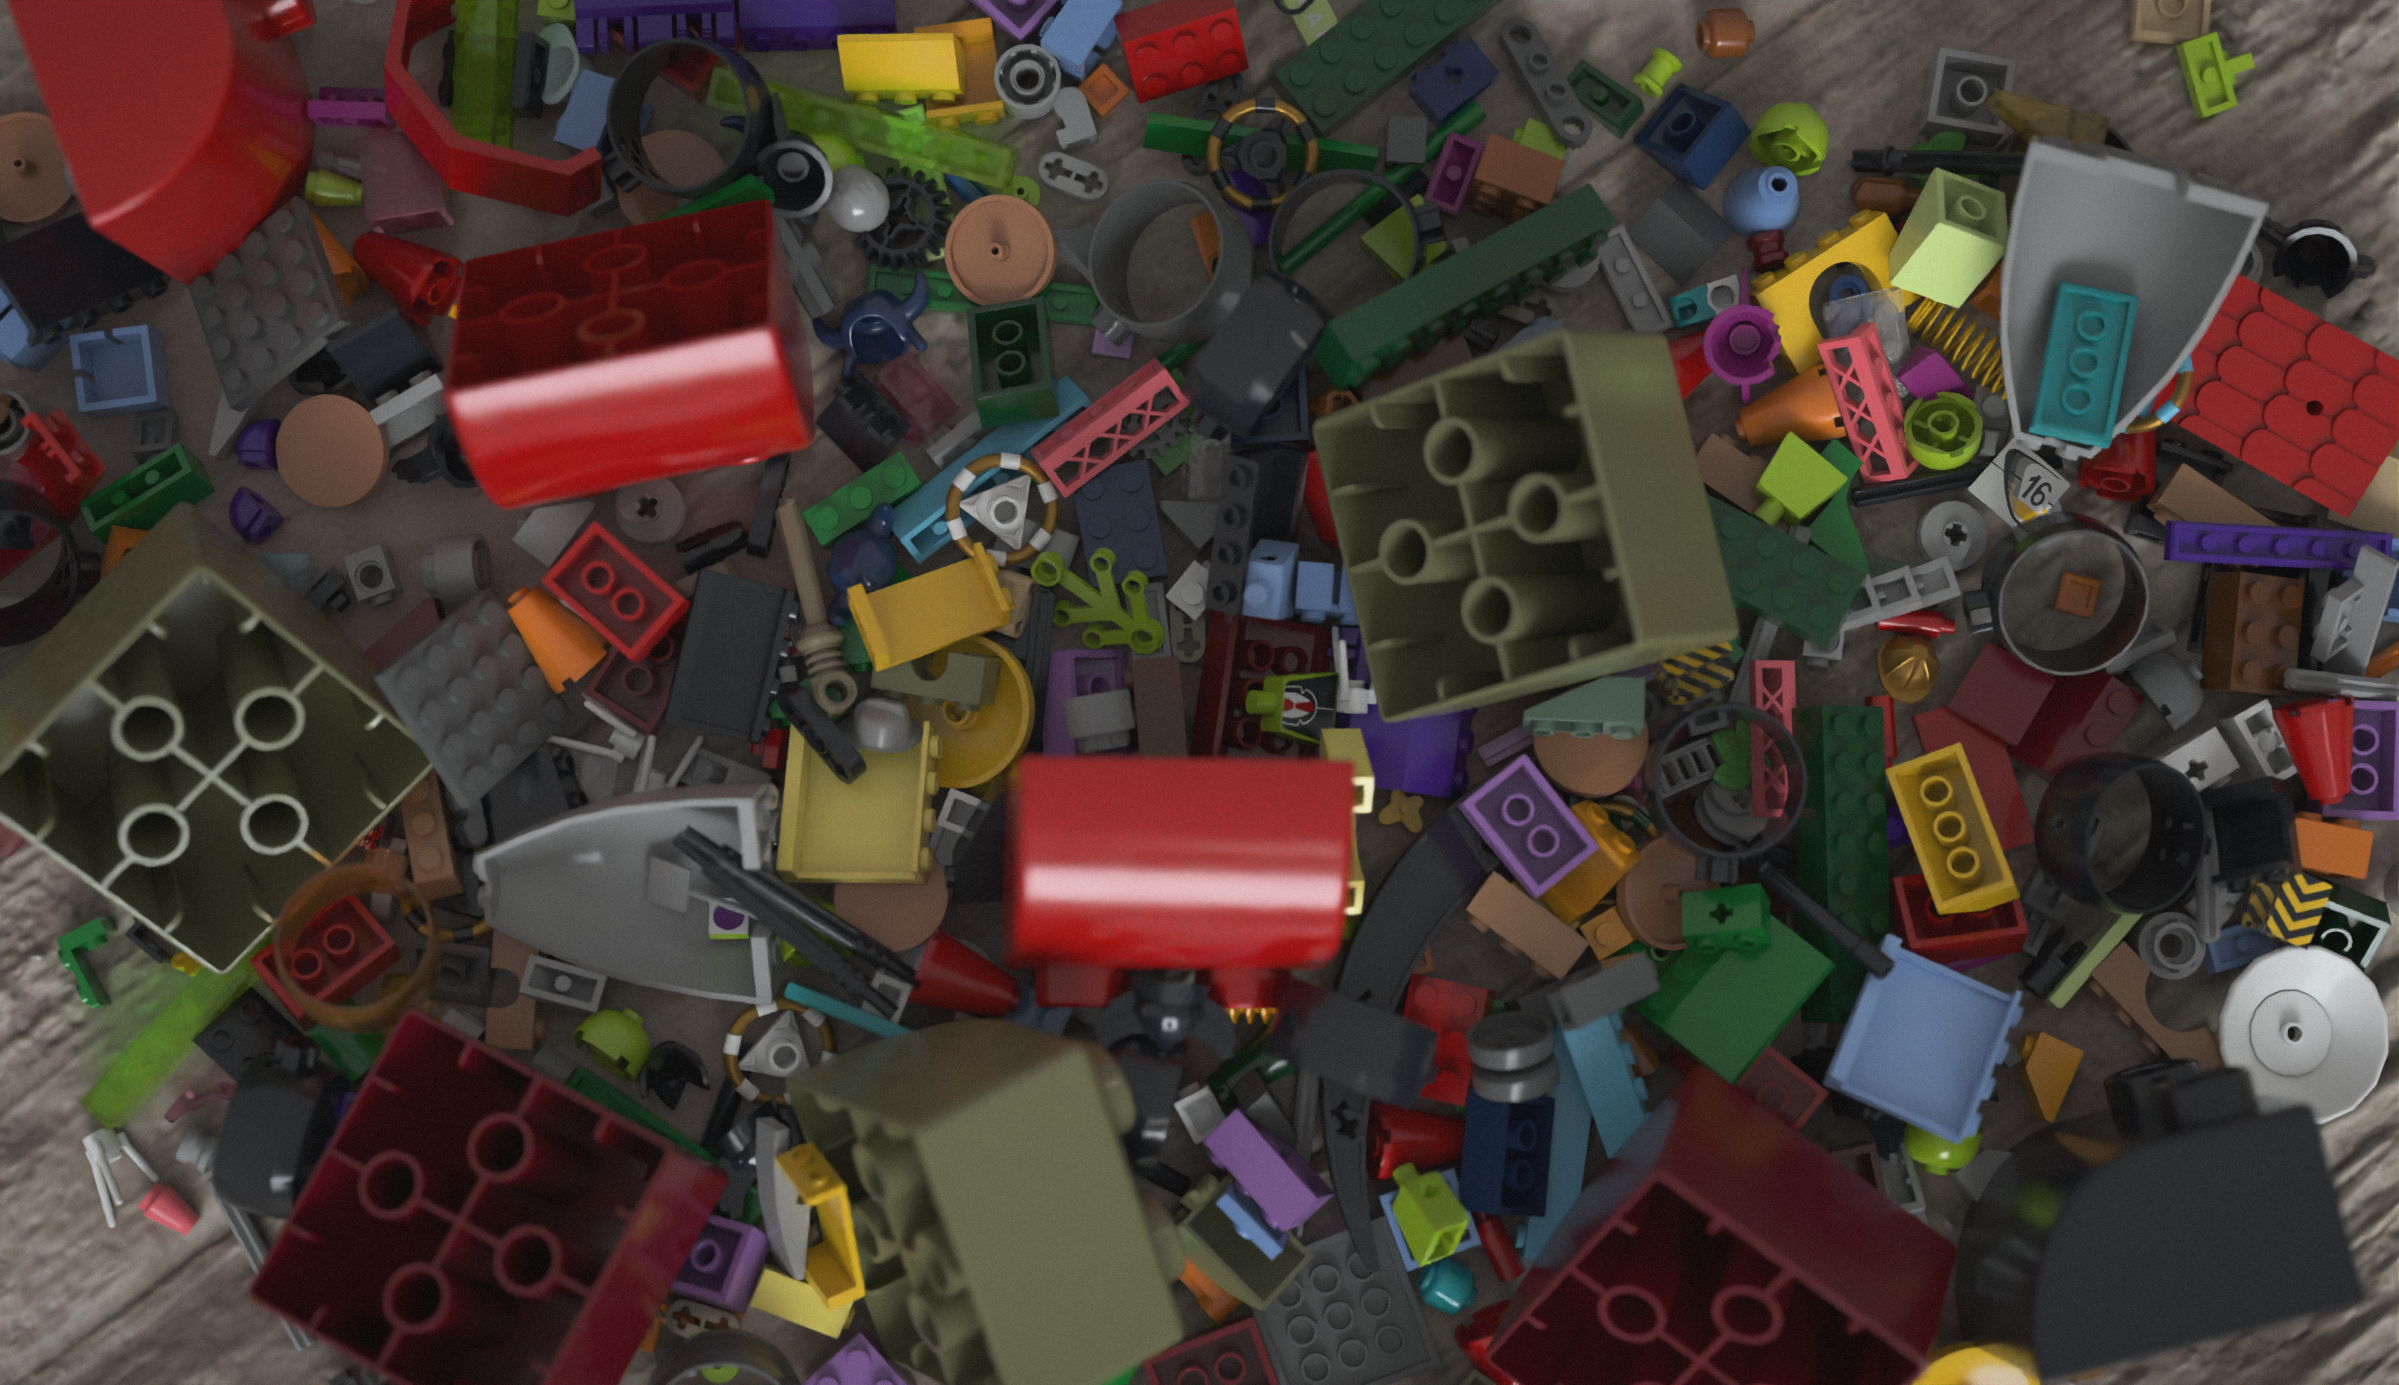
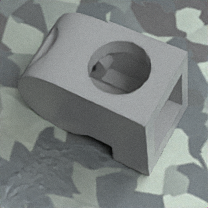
[1053,87,1098,153]

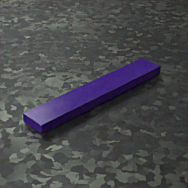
[2164,521,2393,570]

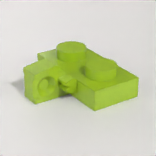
[2176,32,2255,119]

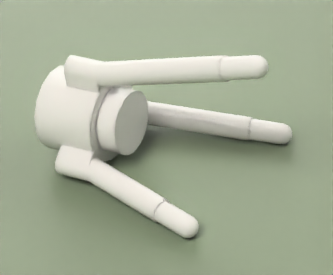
[1332,626,1377,714]
[546,692,649,763]
[632,734,704,793]
[82,1126,160,1228]

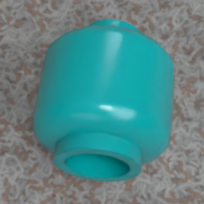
[1417,1257,1478,1316]

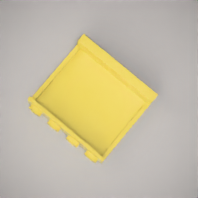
[776,721,942,884]

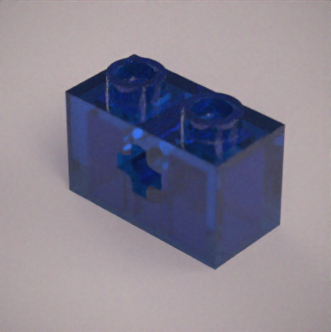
[1408,37,1500,129]

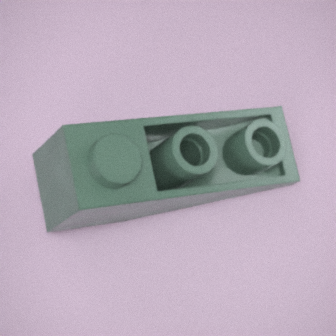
[1523,676,1645,740]

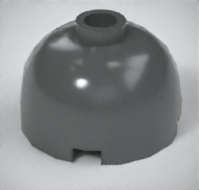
[2127,652,2204,731]

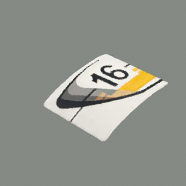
[1968,438,2070,527]

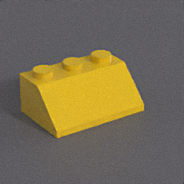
[837,33,967,105]

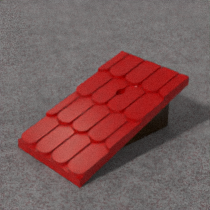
[2152,274,2399,519]

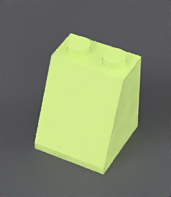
[1888,167,2008,309]

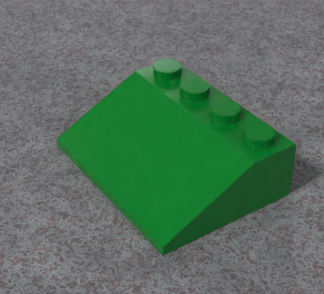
[1635,914,1835,1087]

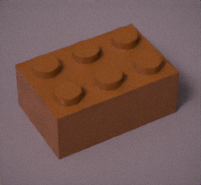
[1464,134,1565,225]

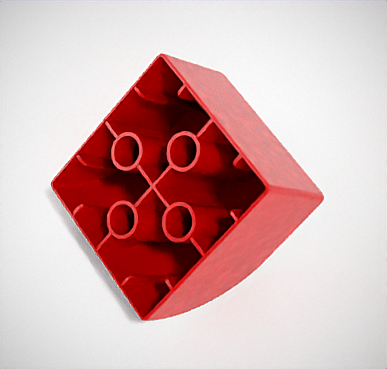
[6,0,317,287]
[443,199,815,509]
[1001,756,1355,1009]

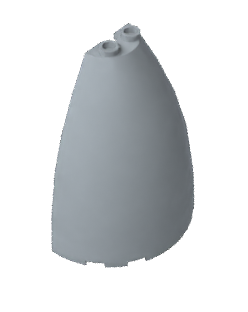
[1999,135,2269,460]
[473,782,791,1005]

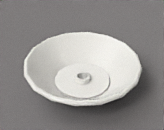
[2219,945,2389,1124]

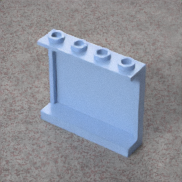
[1822,933,2024,1144]

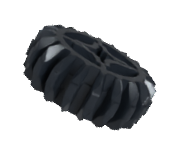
[850,166,953,272]

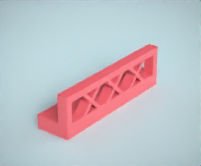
[1817,321,1920,485]
[1030,357,1190,498]
[1749,660,1796,818]

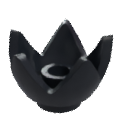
[287,346,351,396]
[640,1041,710,1111]

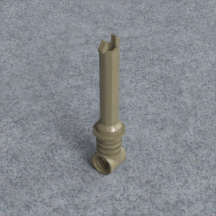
[775,491,857,718]

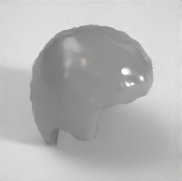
[823,164,890,232]

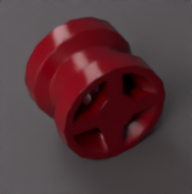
[1746,230,1790,274]

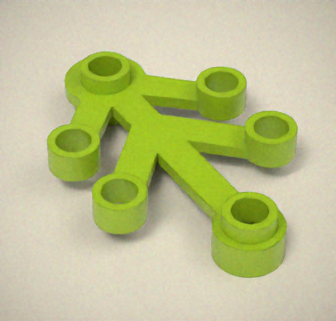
[1031,547,1165,654]

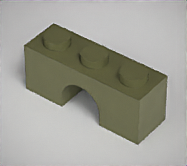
[870,652,1000,712]

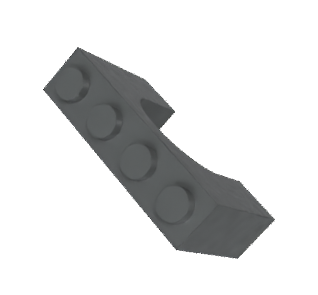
[1503,952,1660,1031]

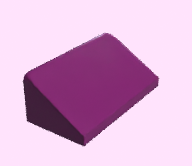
[1423,131,1486,221]
[1896,346,1975,403]

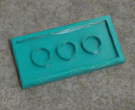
[2028,281,2139,449]
[784,980,921,1038]

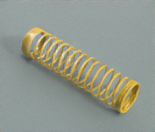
[1905,297,2007,401]

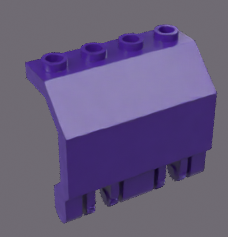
[574,0,737,55]
[738,0,899,53]
[1313,626,1479,801]

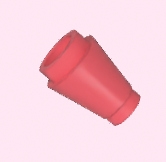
[138,1181,201,1236]

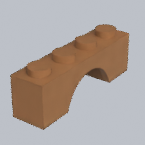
[2084,941,2224,1071]

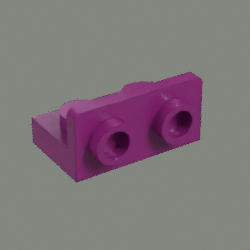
[307,87,396,129]

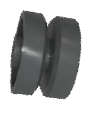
[1465,1011,1560,1102]

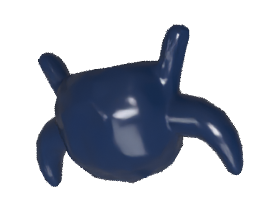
[812,270,930,383]
[826,502,897,626]

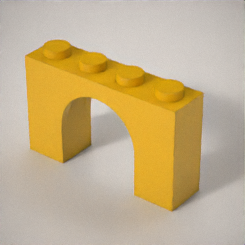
[1748,209,1922,375]

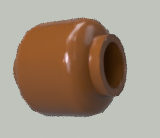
[1695,8,1755,59]

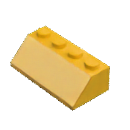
[1885,742,2020,914]

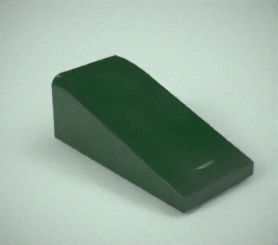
[1566,59,1644,139]

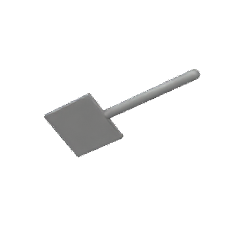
[646,856,759,920]

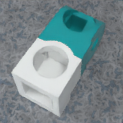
[1667,274,1739,330]

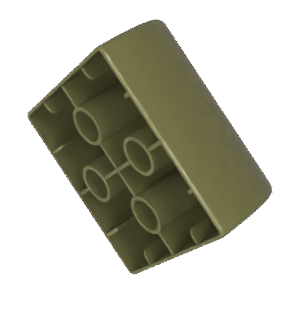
[1312,328,1739,723]
[0,502,433,975]
[785,1019,1186,1385]

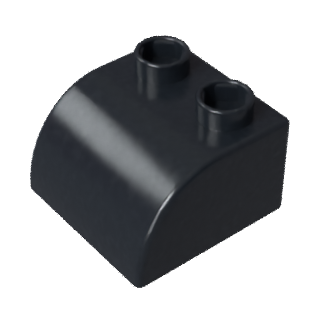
[1955,1058,2365,1383]

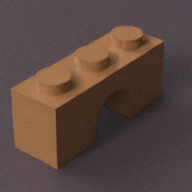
[400,769,465,902]
[485,928,552,1050]

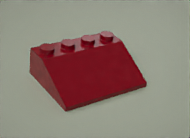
[1189,610,1331,760]

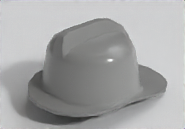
[836,696,923,753]

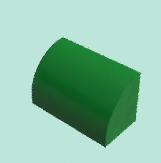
[307,997,388,1083]

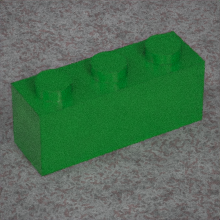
[79,442,215,545]
[802,451,923,551]

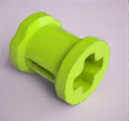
[1632,47,1682,99]

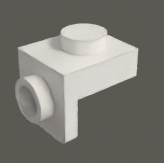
[1165,560,1210,621]
[1173,1081,1226,1145]

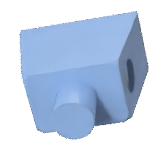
[1241,538,1300,620]

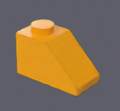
[1576,903,1636,961]
[2015,1030,2084,1123]

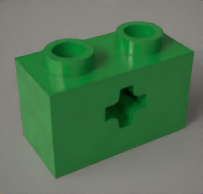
[1682,883,1771,954]

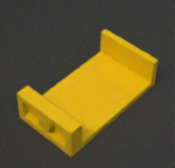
[847,542,1014,672]
[775,1142,866,1311]

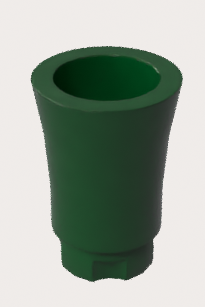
[1207,1025,1298,1108]

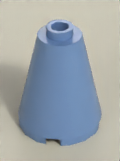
[1723,166,1801,239]

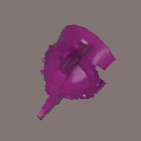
[1703,267,1781,405]

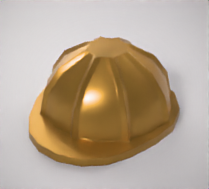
[1877,633,1940,704]

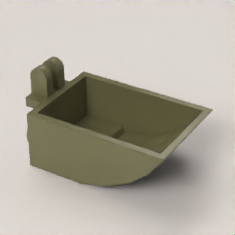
[1171,1172,1314,1311]

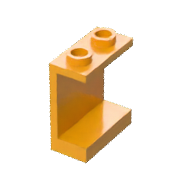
[914,17,1006,131]
[1540,799,1643,926]

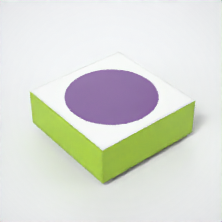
[709,897,750,939]

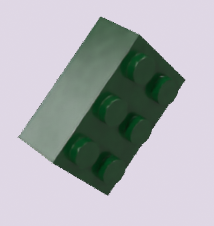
[966,296,1060,429]

